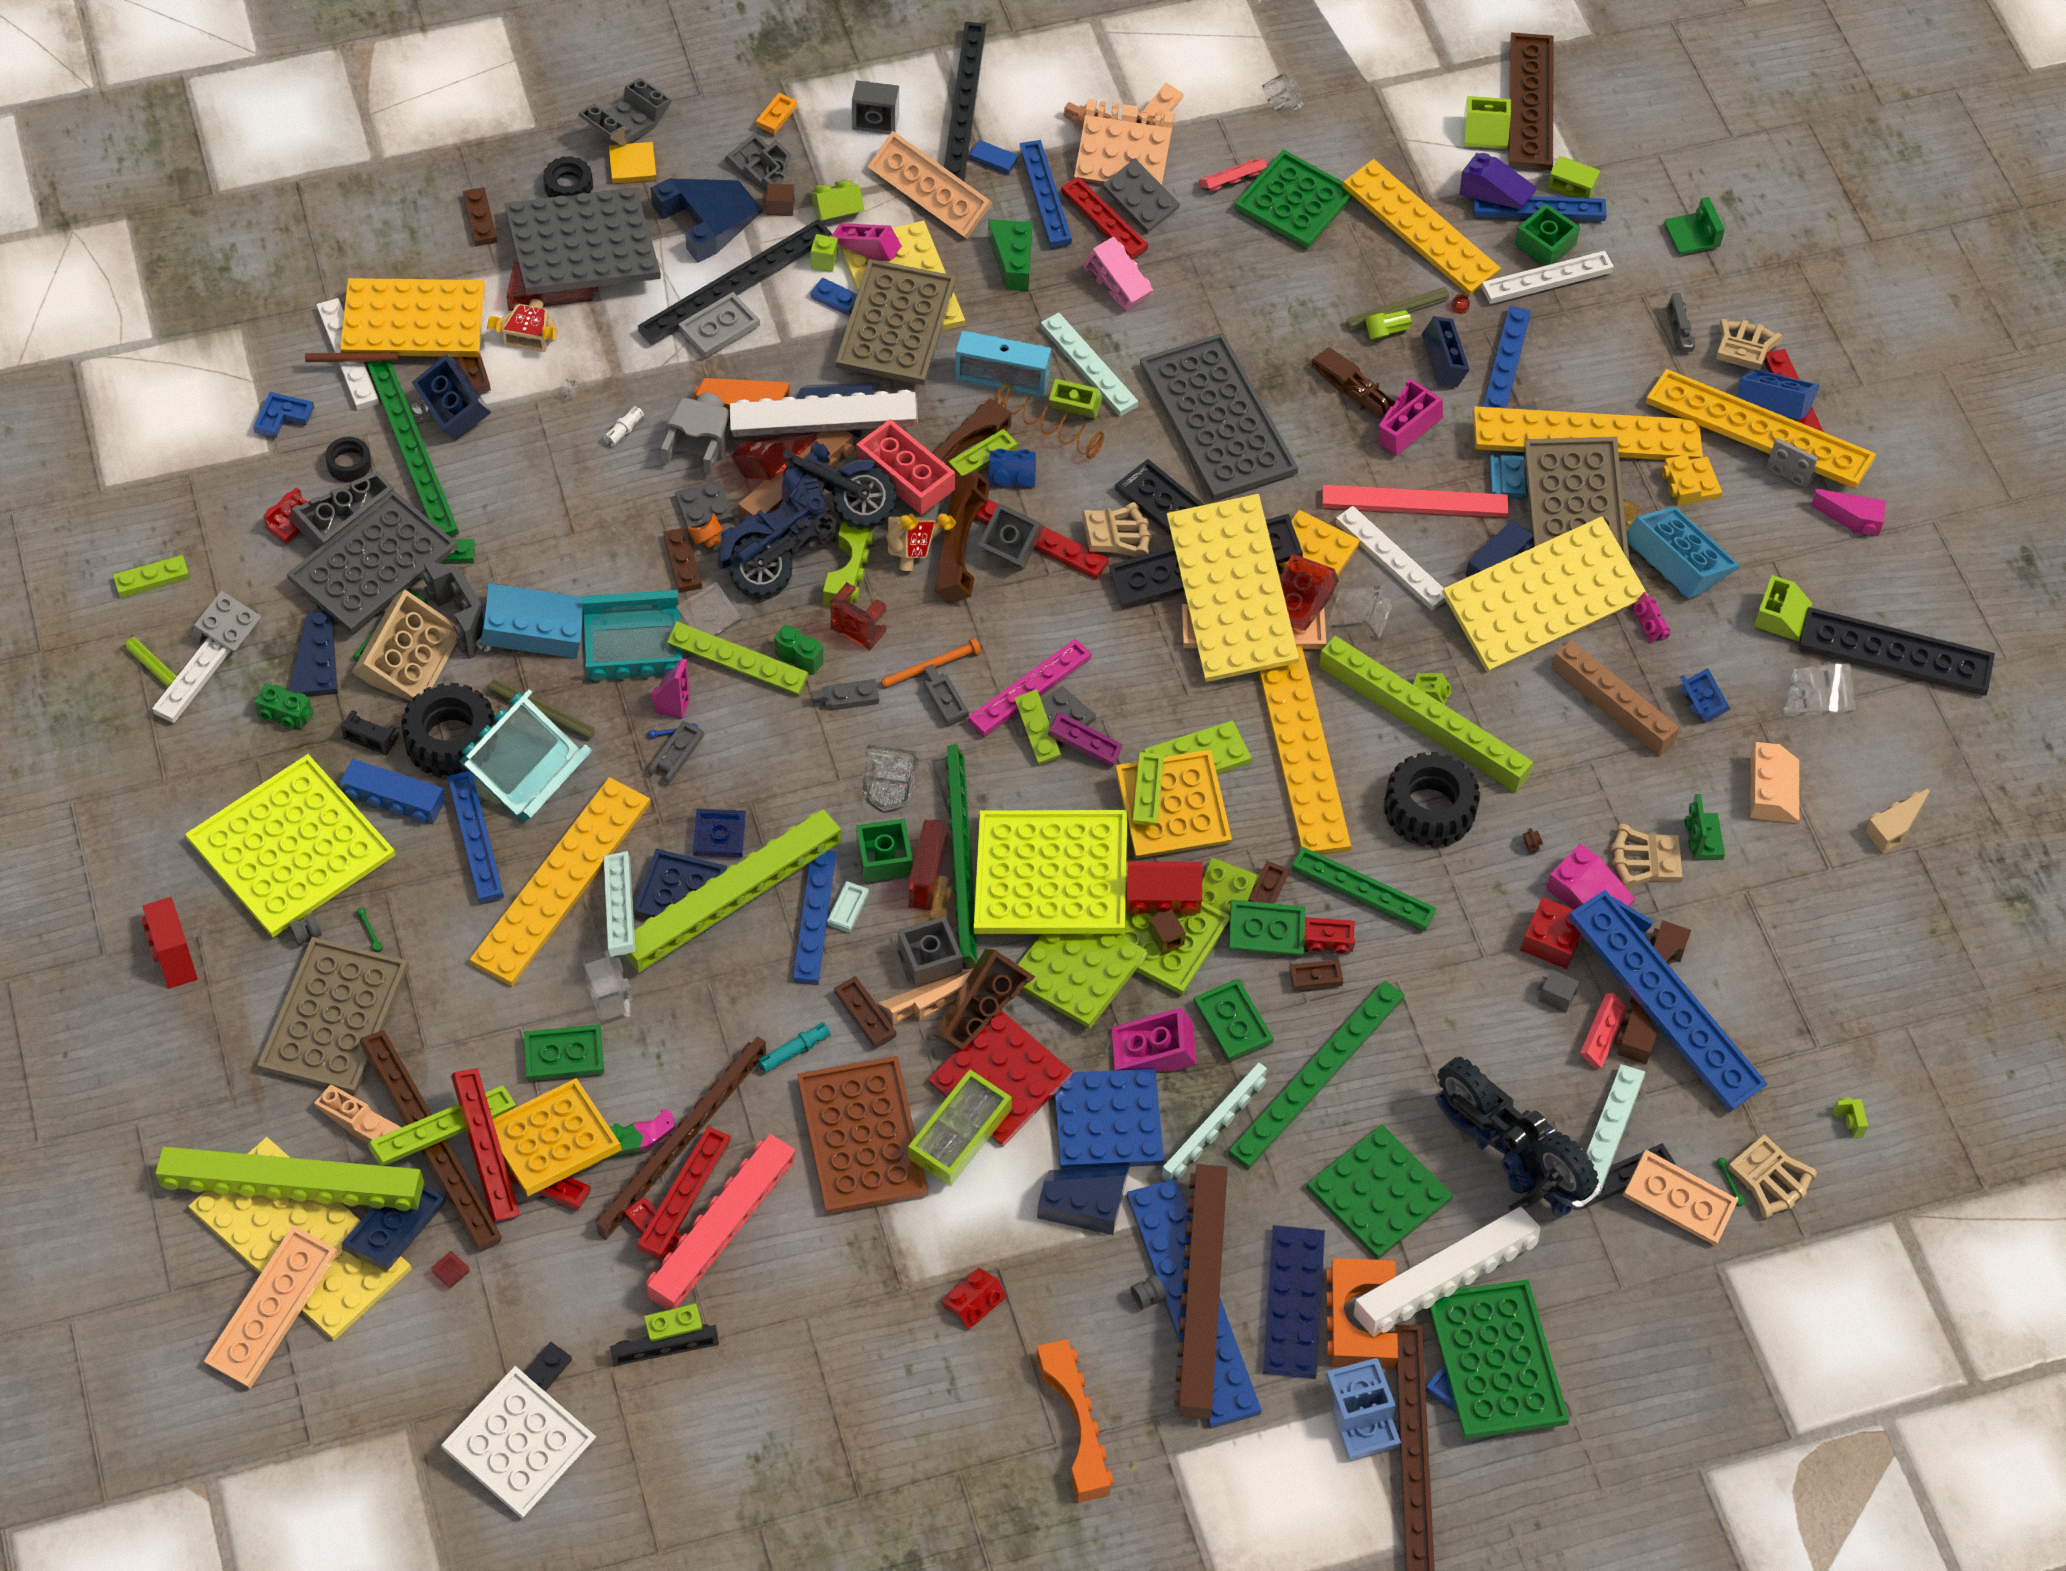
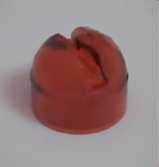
[1451,294,1470,314]

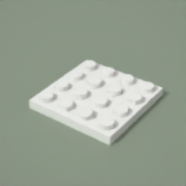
[441,1366,596,1519]

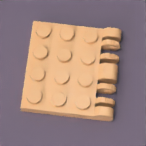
[1074,99,1175,185]

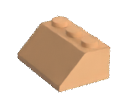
[1750,742,1799,823]

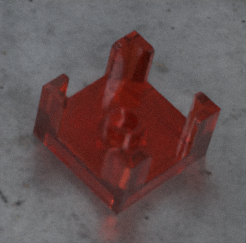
[830,582,886,650]

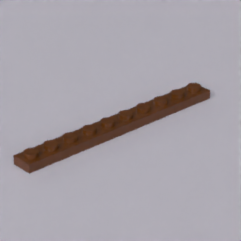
[359,1030,502,1251]
[596,1036,766,1240]
[1395,1325,1435,1571]

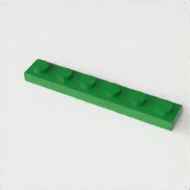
[1291,847,1437,932]

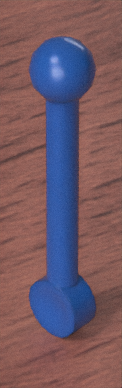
[648,723,698,739]

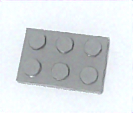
[678,292,760,358]

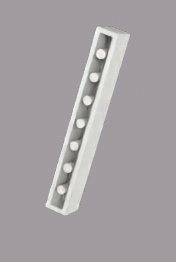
[730,390,918,437]
[1353,1206,1541,1337]

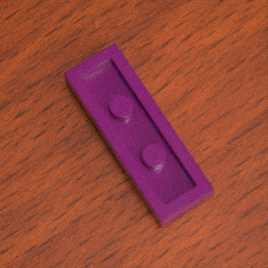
[1047,712,1123,768]

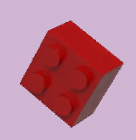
[1521,897,1582,969]

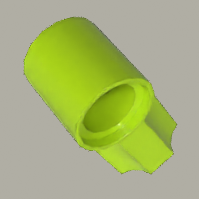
[1365,310,1412,340]

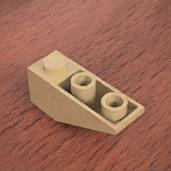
[1865,788,1930,854]

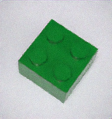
[1514,204,1580,266]
[856,819,913,882]

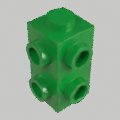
[254,683,313,730]

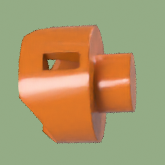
[687,513,723,549]

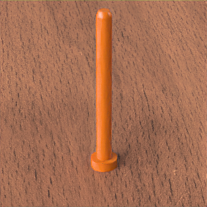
[881,638,981,687]

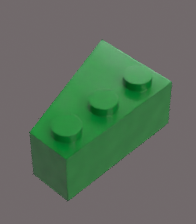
[988,219,1033,291]

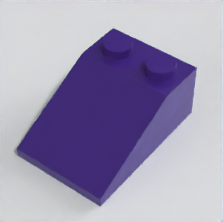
[1459,153,1536,210]

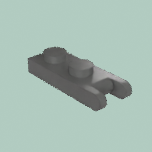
[648,720,704,783]

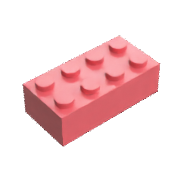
[856,419,955,515]

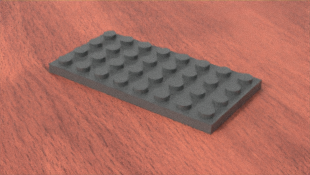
[1140,333,1298,500]

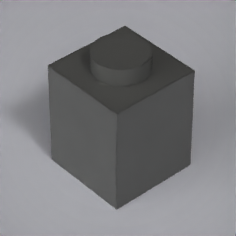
[1537,969,1580,1013]

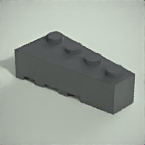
[288,471,394,549]

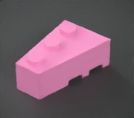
[1082,236,1153,311]

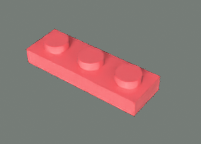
[1198,158,1267,191]
[1580,993,1627,1069]

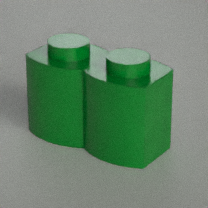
[774,625,823,675]

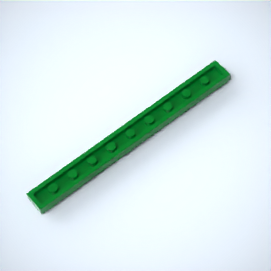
[366,362,459,537]
[945,744,978,969]
[1228,980,1405,1170]

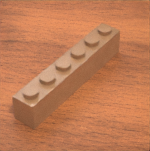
[738,430,854,520]
[1551,640,1680,757]

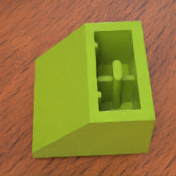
[1464,96,1511,149]
[808,179,865,220]
[1754,575,1812,642]

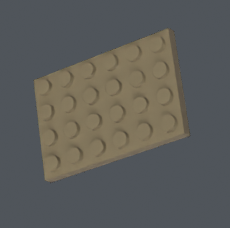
[836,259,956,385]
[1524,437,1630,563]
[257,937,409,1095]

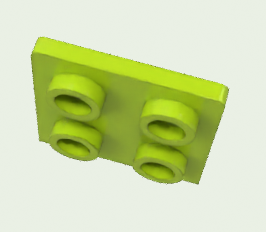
[1202,857,1260,915]

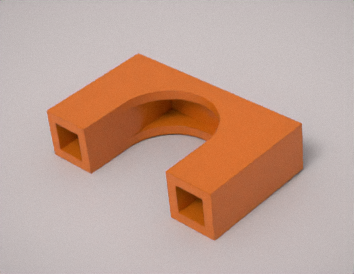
[1325,1258,1398,1369]

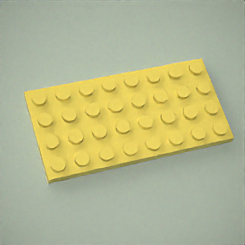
[1167,494,1299,682]
[1441,516,1648,673]
[188,1137,412,1341]

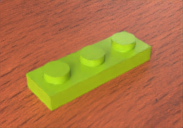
[948,429,1018,477]
[113,555,190,598]
[1015,689,1062,765]
[1132,752,1164,826]

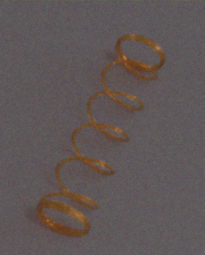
[994,381,1104,459]

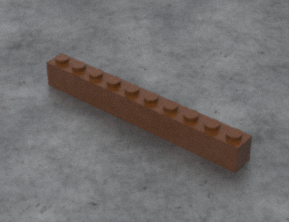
[1174,1164,1228,1420]

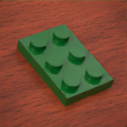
[1228,900,1305,957]
[1193,978,1274,1062]
[524,1024,604,1081]

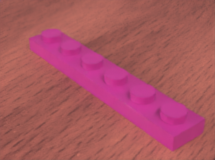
[968,638,1092,737]

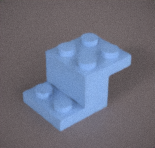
[1326,1358,1401,1461]

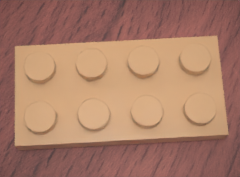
[1622,1150,1738,1246]

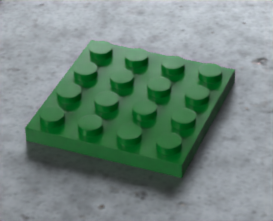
[1234,149,1354,249]
[1306,1125,1453,1260]

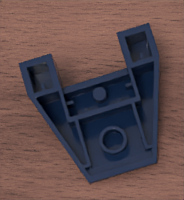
[650,178,762,263]

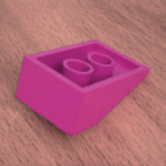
[1546,843,1635,910]
[1111,1007,1197,1072]

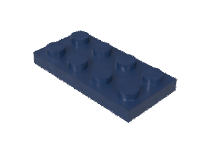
[342,1186,446,1272]

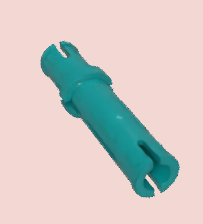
[757,1022,831,1073]

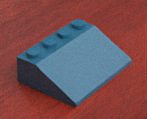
[1627,506,1740,598]
[481,583,583,659]

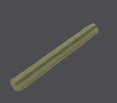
[1346,287,1449,331]
[488,679,595,740]

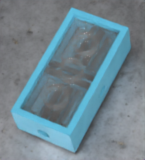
[955,331,1051,397]

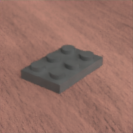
[1102,158,1180,233]

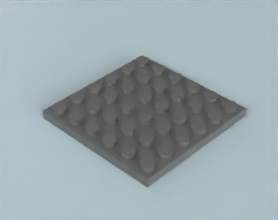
[504,188,661,295]

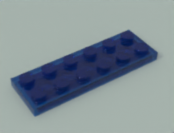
[1263,1225,1325,1379]

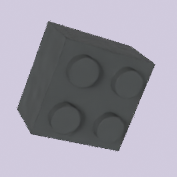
[852,80,899,134]
[978,503,1045,568]
[898,916,963,986]

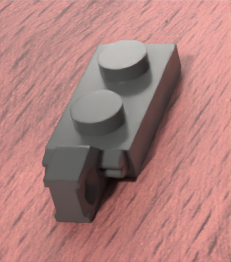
[1666,293,1695,352]
[924,664,969,726]
[811,679,879,711]

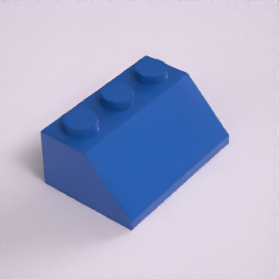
[1737,370,1820,421]

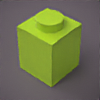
[811,234,838,272]

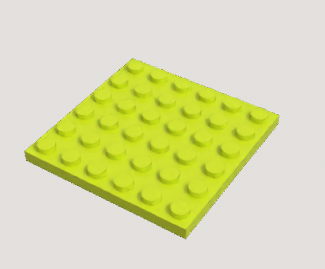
[185,754,396,938]
[974,810,1127,934]

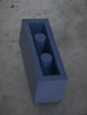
[1422,316,1470,388]
[1466,520,1534,577]

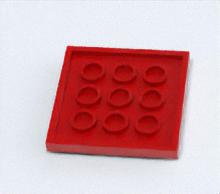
[928,1011,1073,1147]

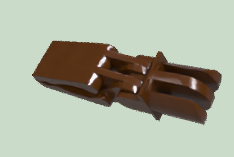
[1311,347,1395,418]

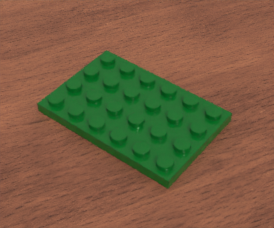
[1428,1280,1569,1440]

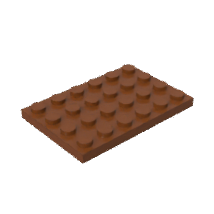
[797,1056,928,1215]

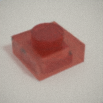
[431,1251,470,1289]

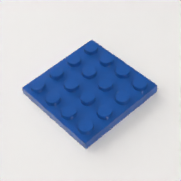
[1054,1069,1164,1169]

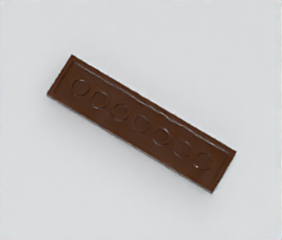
[1508,32,1554,171]

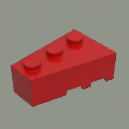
[140,897,198,989]

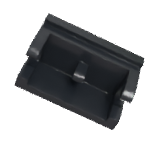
[341,710,399,756]

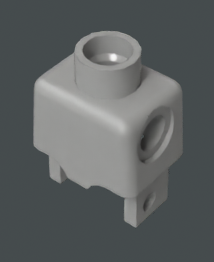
[661,392,731,475]

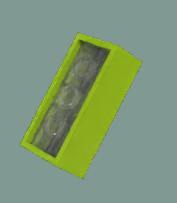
[908,1069,1012,1187]

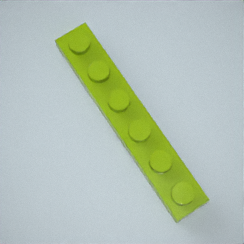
[667,621,809,696]
[368,1085,516,1166]

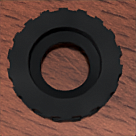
[543,156,593,198]

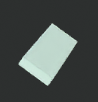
[827,881,869,933]

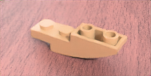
[1137,82,1184,127]
[314,1084,402,1145]

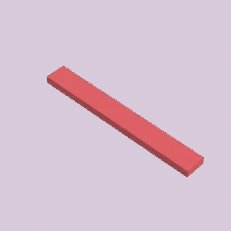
[1322,485,1508,518]

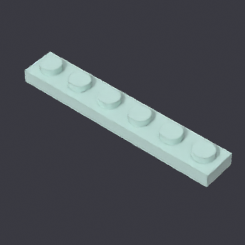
[1040,313,1139,417]
[604,851,635,957]
[1161,1063,1267,1181]
[1587,1064,1645,1195]

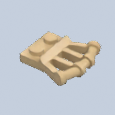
[1716,319,1783,371]
[1082,502,1152,557]
[1611,824,1683,889]
[1728,1134,1817,1219]

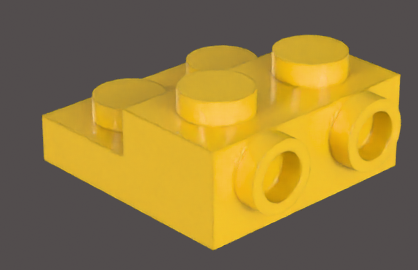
[1661,455,1722,506]

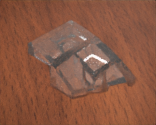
[1781,664,1856,716]

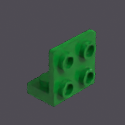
[1664,197,1725,255]
[1685,794,1725,861]

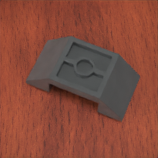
[579,78,672,146]
[422,561,483,659]

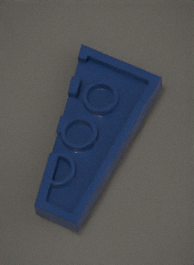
[289,610,338,697]

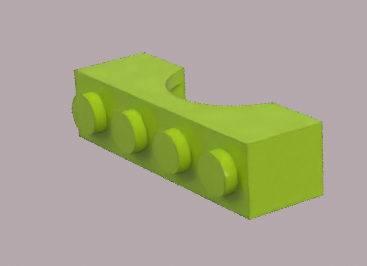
[823,521,875,610]

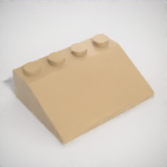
[352,590,458,702]

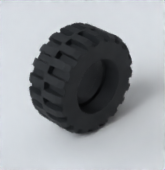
[401,683,497,777]
[1384,752,1480,848]

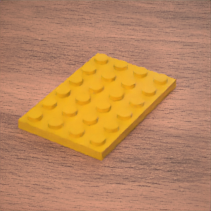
[340,278,485,357]

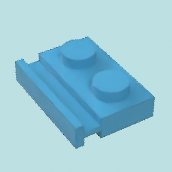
[1489,455,1526,499]

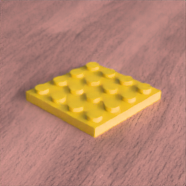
[1115,750,1232,859]
[493,1078,622,1196]

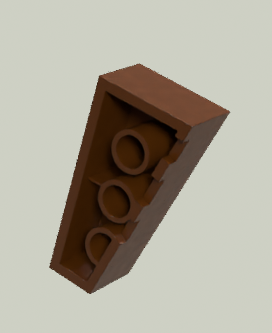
[933,949,1035,1050]

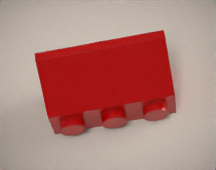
[1126,861,1203,915]

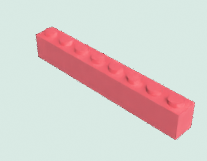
[646,1134,796,1310]

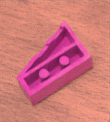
[1379,378,1443,456]

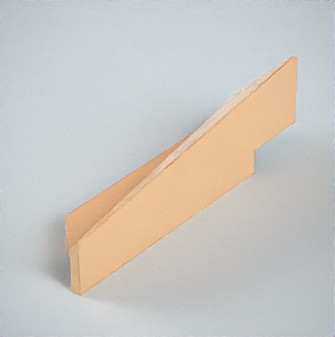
[879,968,973,1025]

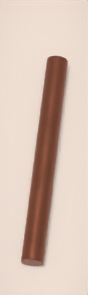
[305,353,398,362]

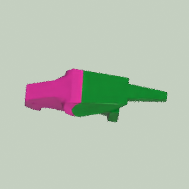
[609,1109,676,1158]

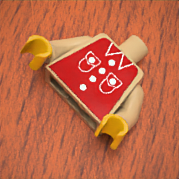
[487,299,558,352]
[886,514,956,571]

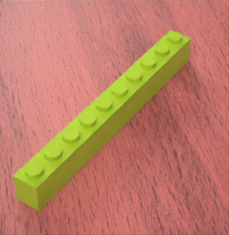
[1319,636,1533,793]
[624,809,842,973]
[155,1147,424,1211]

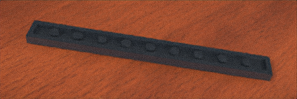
[944,22,986,182]
[638,219,832,345]

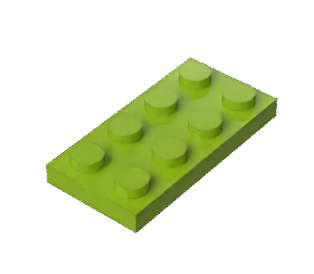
[1144,720,1252,774]

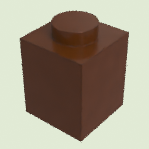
[762,184,794,216]
[1148,909,1186,955]

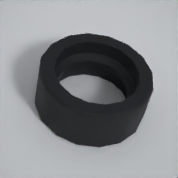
[325,436,371,482]

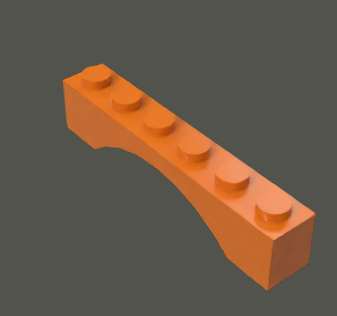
[1036,1339,1114,1503]

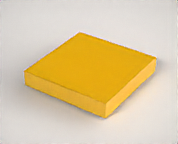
[609,142,657,184]

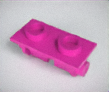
[1632,592,1670,644]

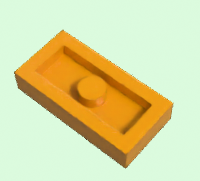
[756,93,797,135]

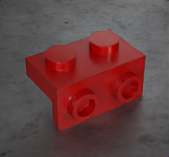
[263,487,308,544]
[1304,917,1355,954]
[941,1267,1006,1330]

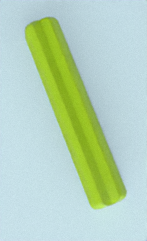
[125,637,177,688]

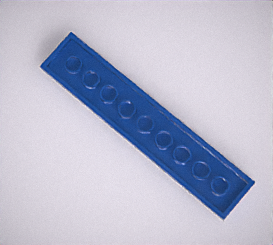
[1567,889,1768,1113]
[1127,1179,1262,1429]

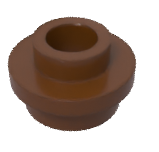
[1523,828,1543,852]

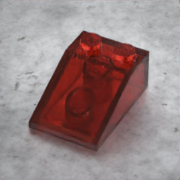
[731,433,817,480]
[1280,553,1339,631]

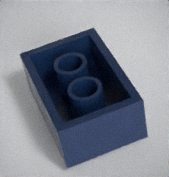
[411,354,491,441]

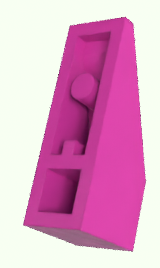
[830,223,902,261]
[1811,489,1886,536]
[651,658,690,719]

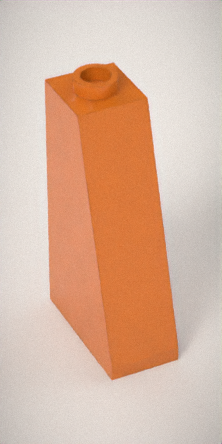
[694,378,790,412]

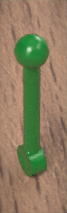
[356,907,383,952]
[1717,1157,1745,1206]

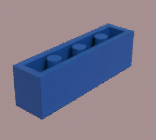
[340,759,445,824]

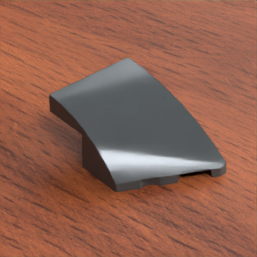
[724,133,791,191]

